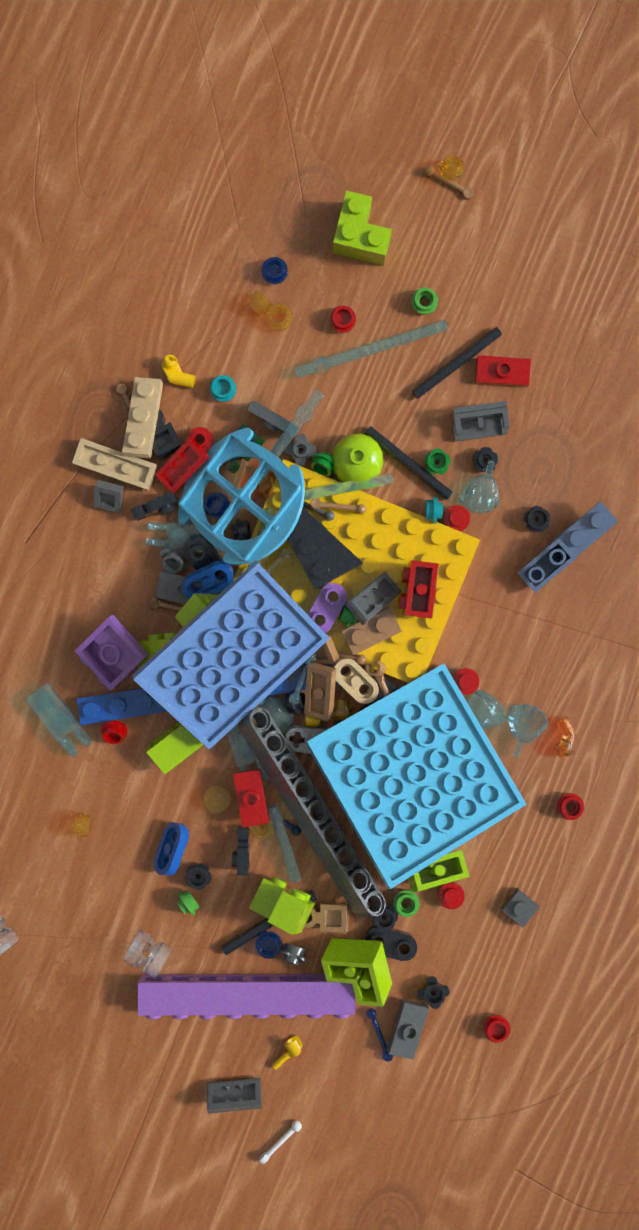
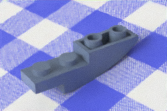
[517,501,619,593]

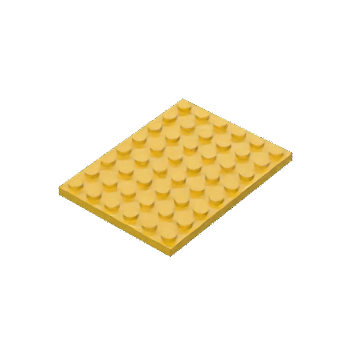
[233,459,480,683]

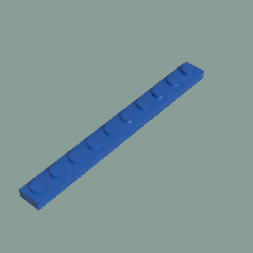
[77,662,343,725]

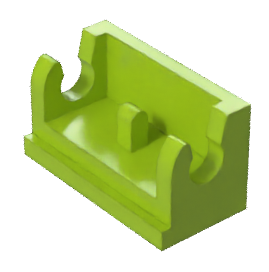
[146,721,204,774]

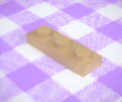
[122,377,163,458]
[72,438,158,491]

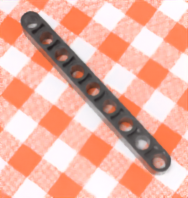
[238,708,386,917]

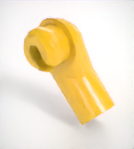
[162,355,196,389]

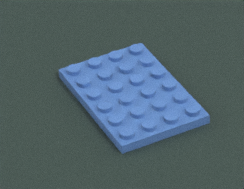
[132,561,330,749]

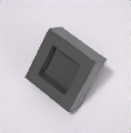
[93,480,124,513]
[501,888,540,927]

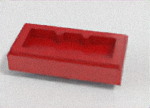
[475,355,531,387]
[154,437,210,493]
[233,768,270,828]

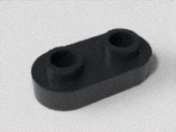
[184,534,225,576]
[364,925,417,961]

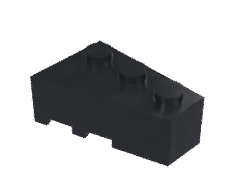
[287,507,363,591]

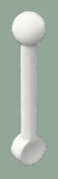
[258,1120,302,1165]

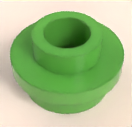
[411,287,438,315]
[393,889,420,917]
[176,890,200,916]

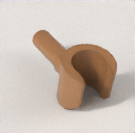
[365,661,390,697]

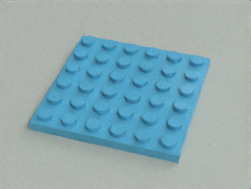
[305,664,526,889]

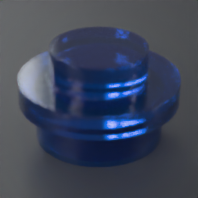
[261,257,288,285]
[204,492,230,519]
[256,931,282,959]

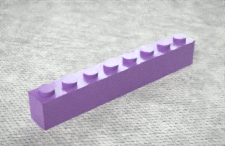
[138,974,355,1019]

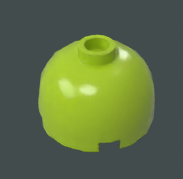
[331,433,384,488]

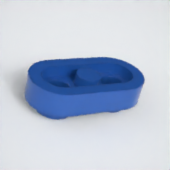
[182,561,234,599]
[154,822,189,876]

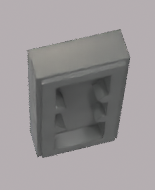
[247,401,301,437]
[345,571,402,625]
[155,572,201,604]
[386,999,429,1060]
[207,1078,262,1114]

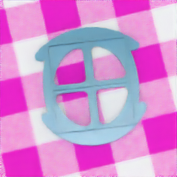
[178,428,305,565]

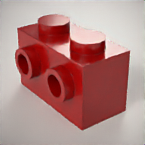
[398,560,439,619]

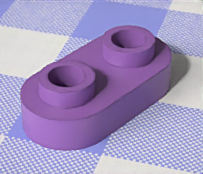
[308,583,347,633]

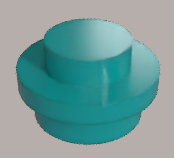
[210,375,236,402]
[425,497,443,524]

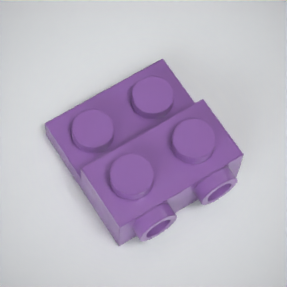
[75,615,149,691]

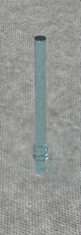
[294,320,448,378]
[229,388,325,524]

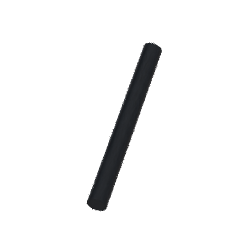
[412,327,502,399]
[364,426,453,500]
[221,890,317,955]

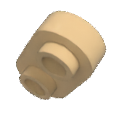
[332,657,379,704]

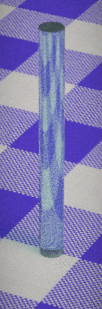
[304,474,393,500]

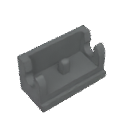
[450,401,509,442]

